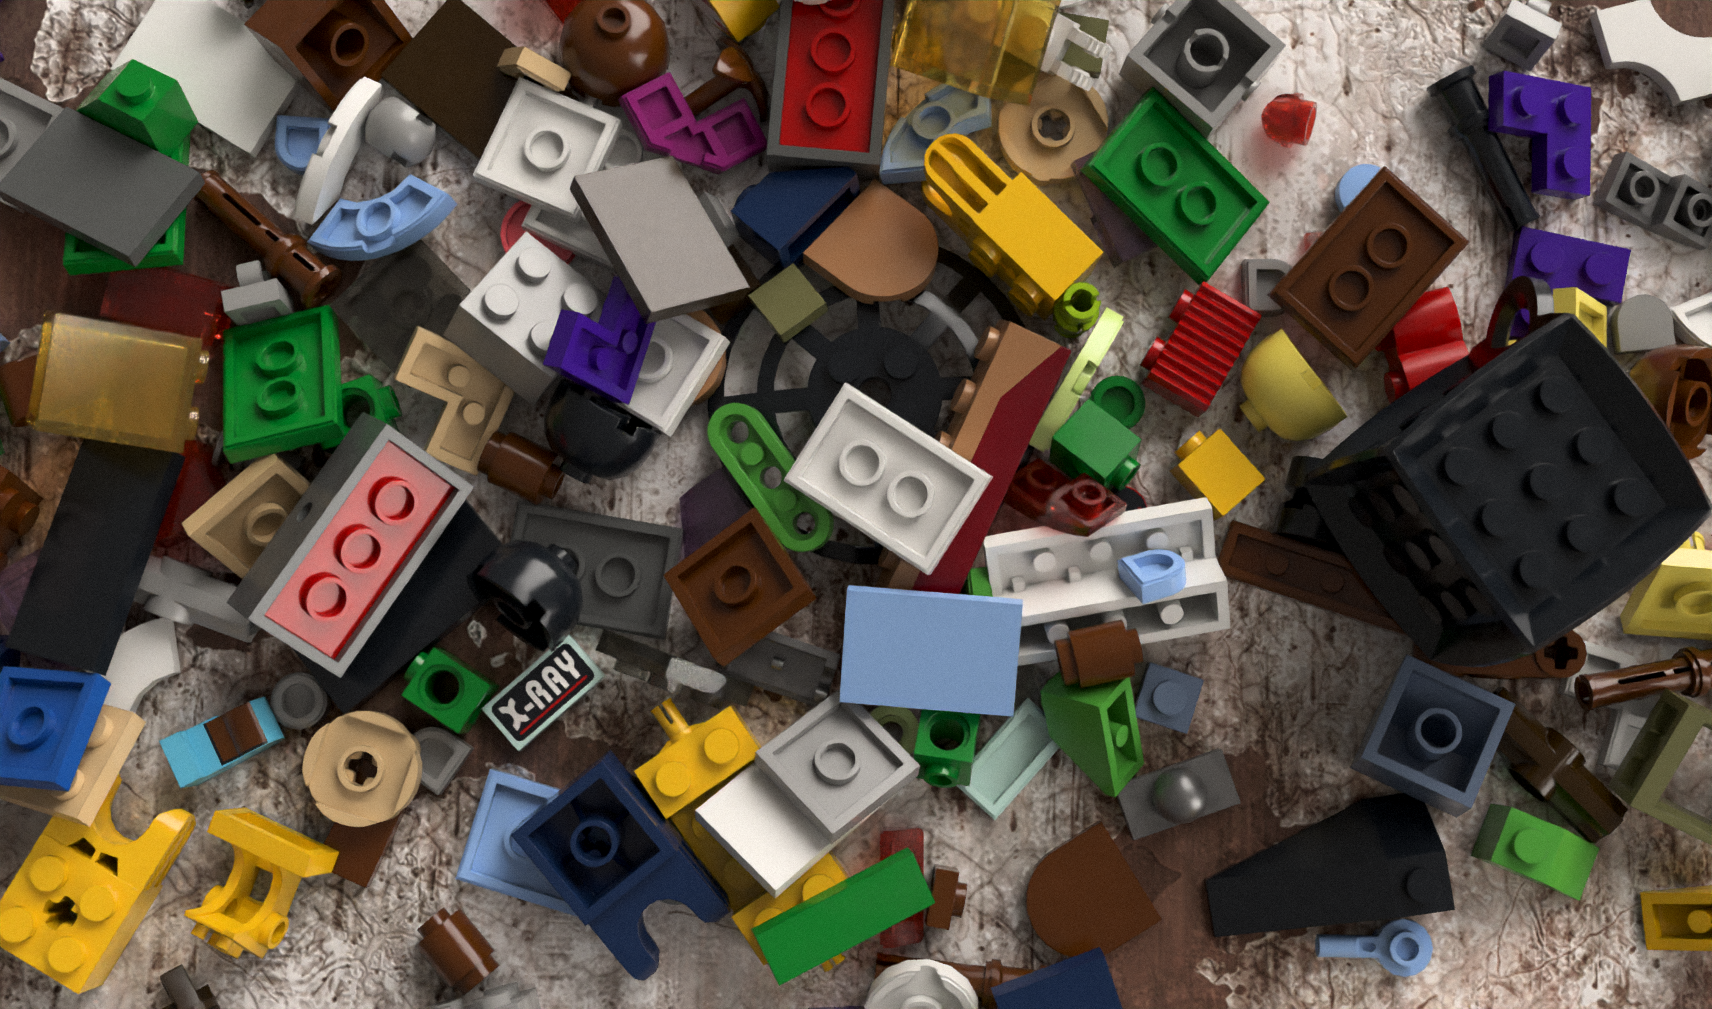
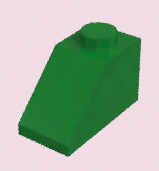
[75,59,198,157]

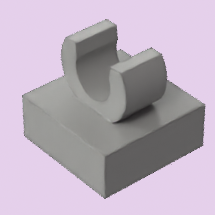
[1482,0,1562,71]
[221,260,295,326]

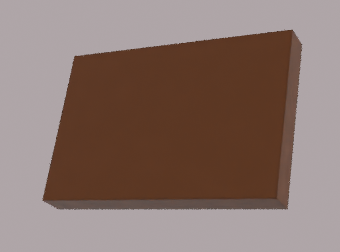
[1267,166,1470,371]

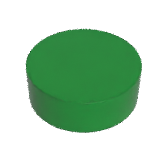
[1089,376,1146,430]

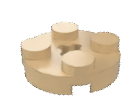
[997,71,1109,186]
[302,711,422,827]

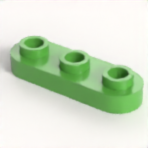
[707,403,834,552]

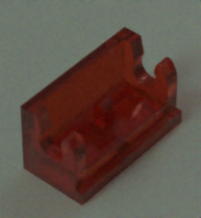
[99,266,237,346]

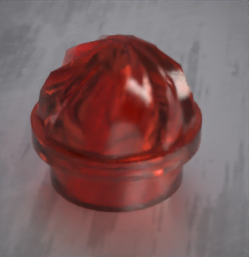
[1261,92,1317,148]

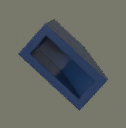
[730,167,861,271]

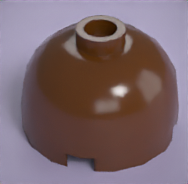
[559,0,670,107]
[1628,344,1712,460]

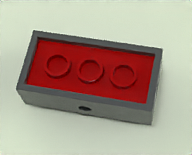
[766,0,895,181]
[226,412,474,678]

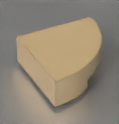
[497,46,571,92]

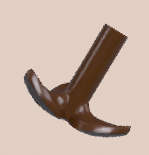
[684,36,769,123]

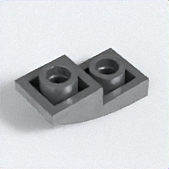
[1593,151,1712,250]

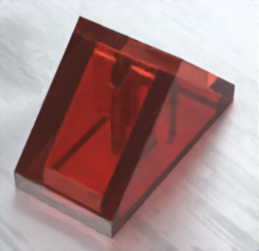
[153,435,227,549]

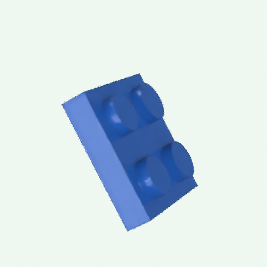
[0,666,111,792]

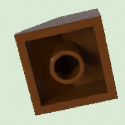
[244,0,413,114]

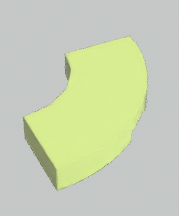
[1029,307,1124,453]

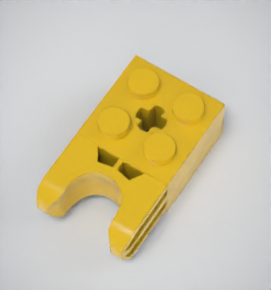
[921,133,1104,321]
[0,774,196,994]

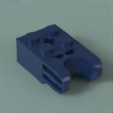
[511,750,731,981]

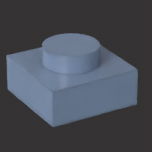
[1134,662,1204,734]

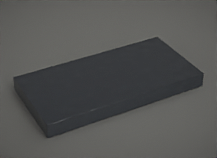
[5,431,186,676]
[291,499,503,714]

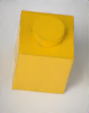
[1170,428,1265,521]

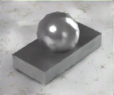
[1116,748,1241,840]

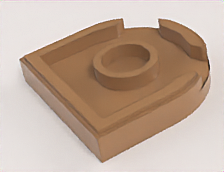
[803,179,939,304]

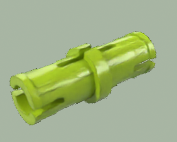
[1053,282,1101,338]

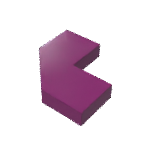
[618,72,768,175]

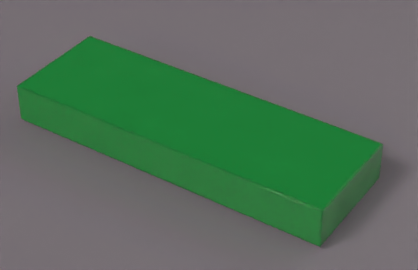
[751,847,935,986]

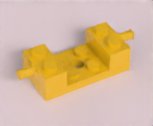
[634,697,849,972]

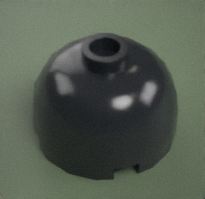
[544,379,662,484]
[466,540,583,652]

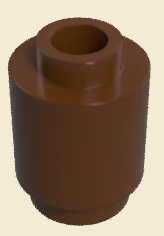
[477,431,566,505]
[1054,619,1144,688]
[415,908,499,996]

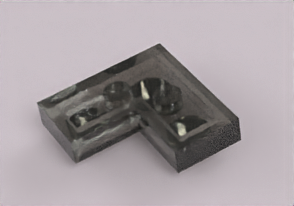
[596,629,754,709]

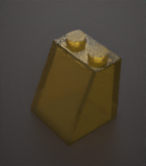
[890,0,1061,106]
[26,309,209,453]

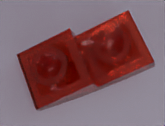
[1002,458,1127,537]

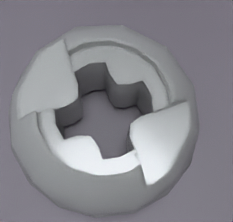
[364,97,436,168]

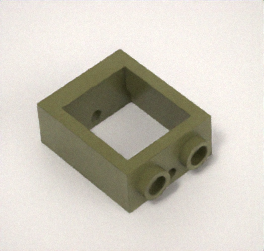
[1608,688,1712,845]

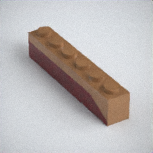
[868,319,1072,594]

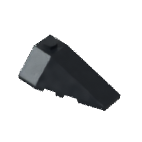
[1204,793,1455,937]

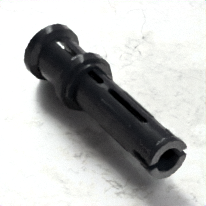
[1427,65,1540,234]

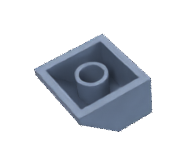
[1350,654,1515,818]

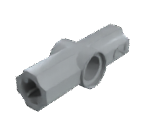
[133,554,261,642]

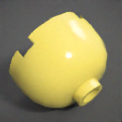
[1239,328,1348,442]

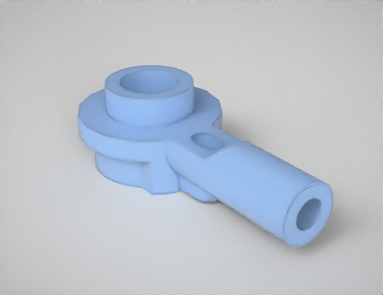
[1315,918,1433,977]

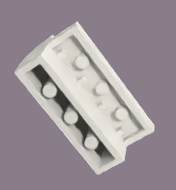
[983,497,1230,666]

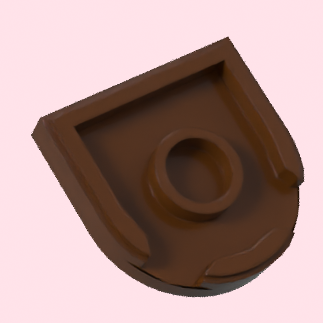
[1025,821,1162,957]

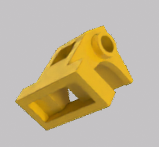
[184,807,340,959]

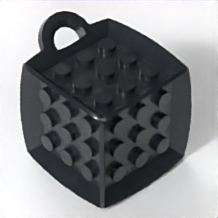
[1304,276,1712,667]

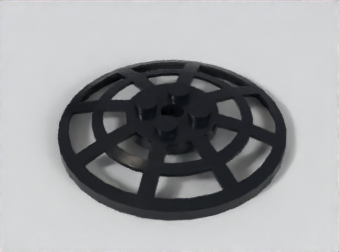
[708,247,1034,565]

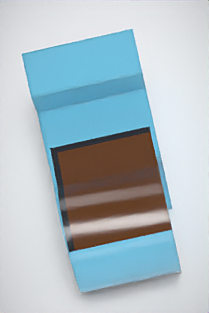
[159,697,285,788]

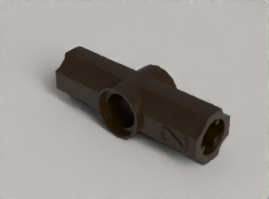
[1492,687,1628,844]

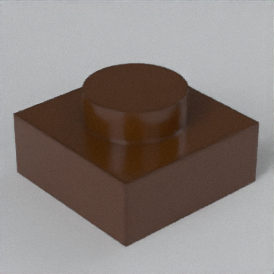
[924,864,967,930]

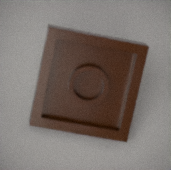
[663,507,817,667]

